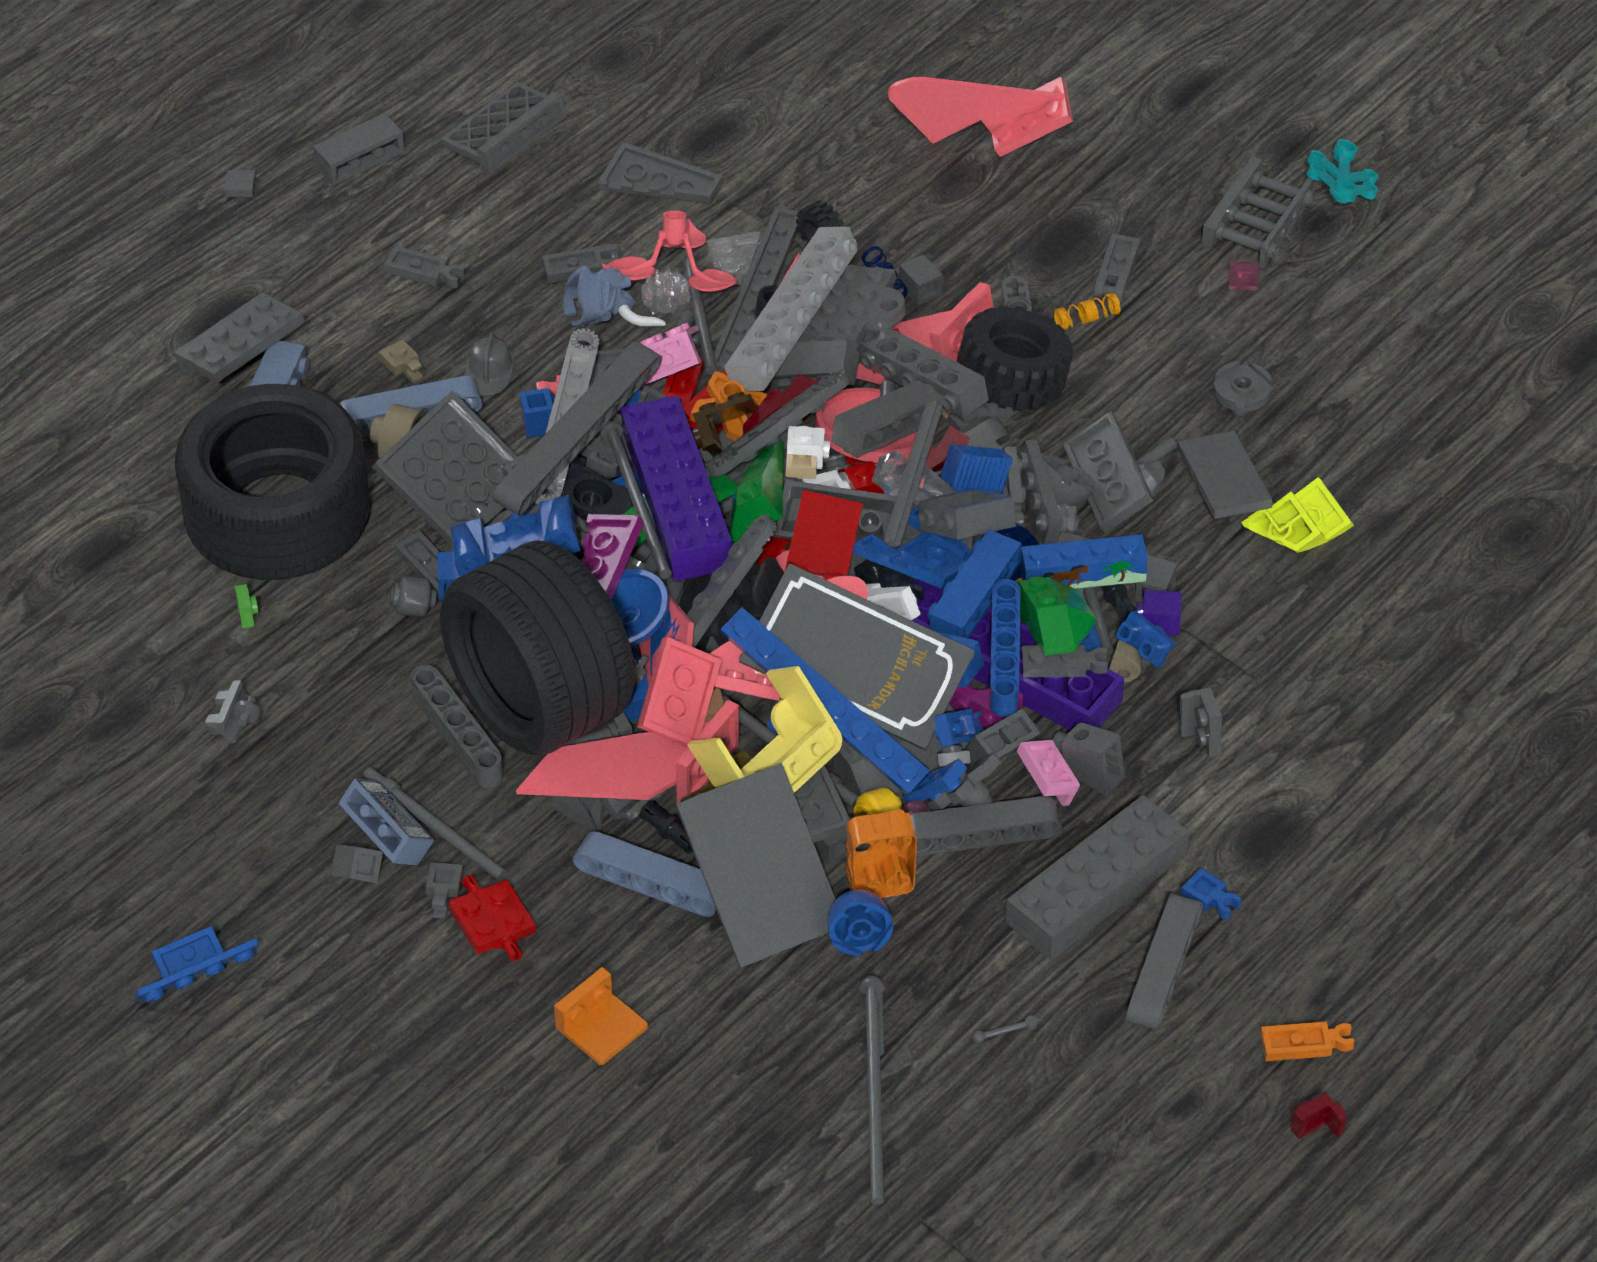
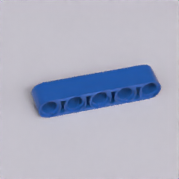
[990,579,1020,717]

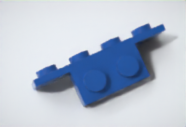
[134,926,259,1003]

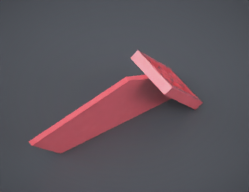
[516,700,739,803]

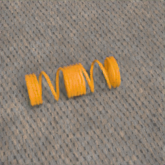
[1054,293,1121,330]

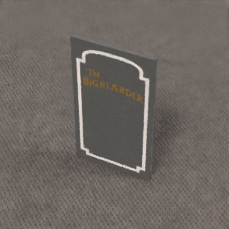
[739,563,975,750]

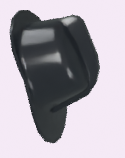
[564,473,633,521]

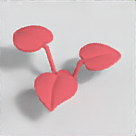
[602,210,738,291]

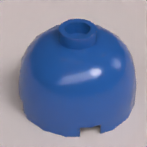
[827,889,893,956]

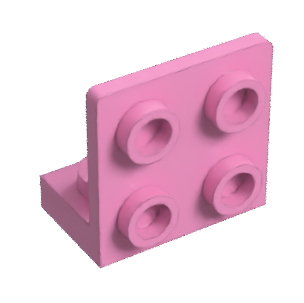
[639,323,701,384]

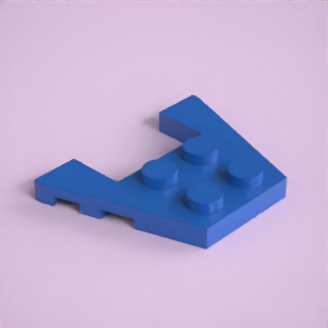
[852,506,972,589]

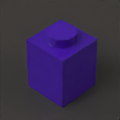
[1137,590,1181,635]

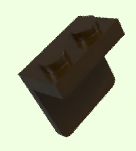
[693,392,759,457]

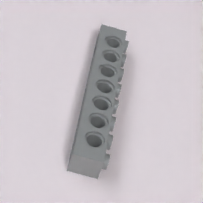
[724,227,858,391]

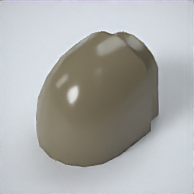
[1109,639,1142,682]

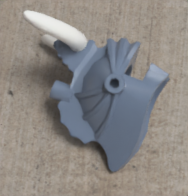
[563,266,666,327]

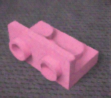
[1017,740,1080,806]

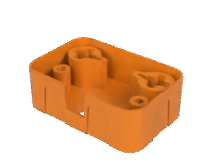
[845,810,917,898]

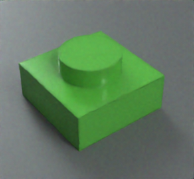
[235,584,258,629]

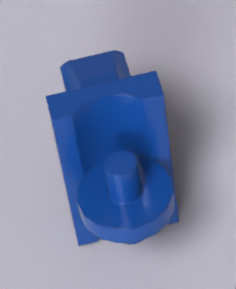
[1116,610,1176,668]

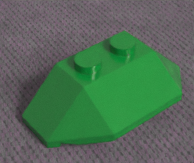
[1017,576,1096,656]

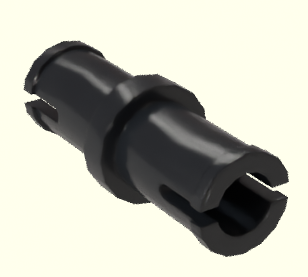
[640,801,693,854]

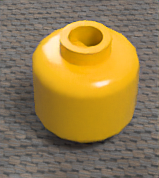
[853,787,902,817]

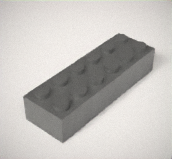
[1005,795,1189,961]

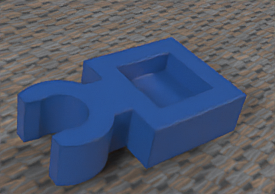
[1181,868,1241,920]

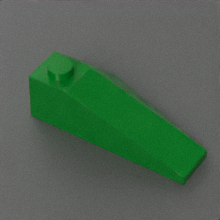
[729,440,784,545]

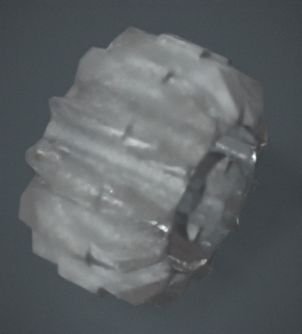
[641,268,690,317]

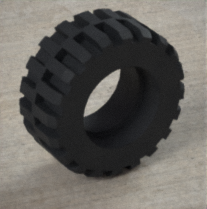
[957,306,1073,411]

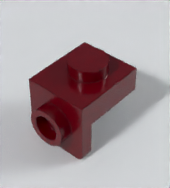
[1291,1093,1346,1139]

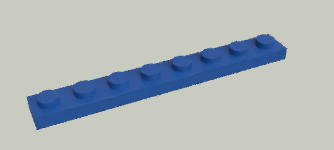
[721,607,930,797]

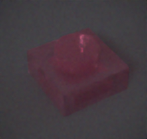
[1229,261,1260,291]

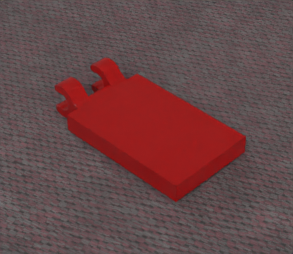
[785,490,863,580]

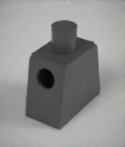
[1053,723,1125,796]

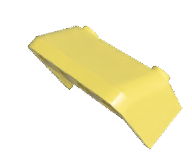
[687,666,842,793]

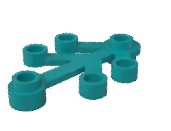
[1306,139,1379,204]

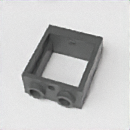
[918,488,1016,539]

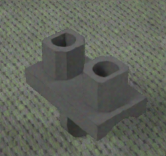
[205,680,261,744]

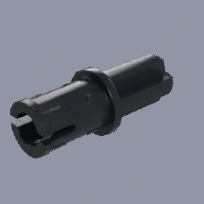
[1100,584,1136,620]

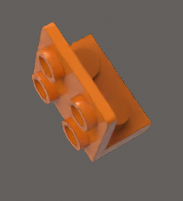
[554,967,648,1065]

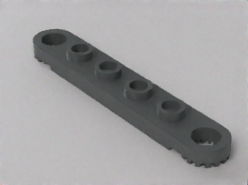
[705,369,850,477]
[687,515,777,647]

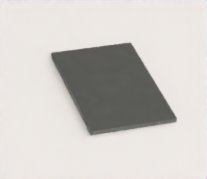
[675,763,836,968]

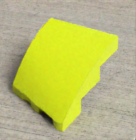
[1241,477,1354,553]

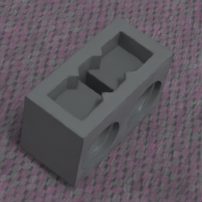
[964,708,1041,767]

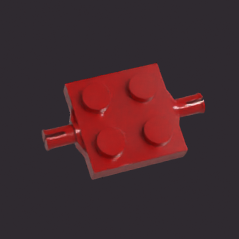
[449,875,536,962]

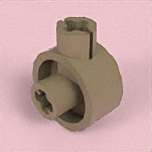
[370,403,426,476]

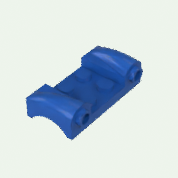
[451,495,581,576]

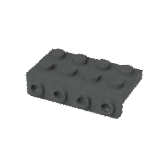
[174,292,305,383]

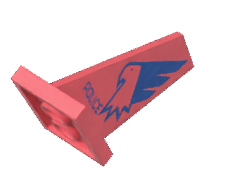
[637,595,722,748]

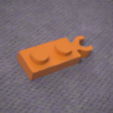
[1260,1021,1355,1061]

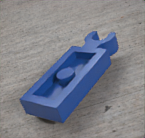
[934,708,987,748]
[902,759,967,805]

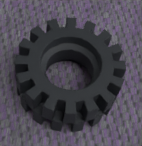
[796,200,844,245]

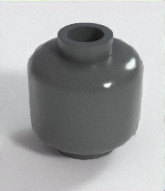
[390,576,436,617]

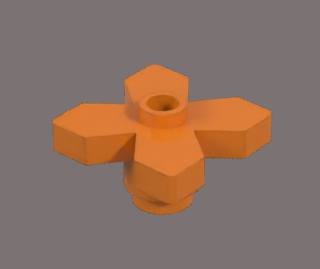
[690,371,767,441]

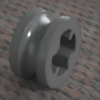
[823,453,850,473]

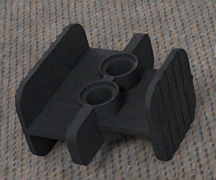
[676,557,785,652]

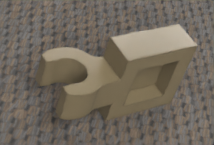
[378,339,424,383]

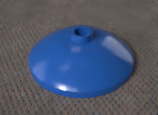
[611,569,670,647]

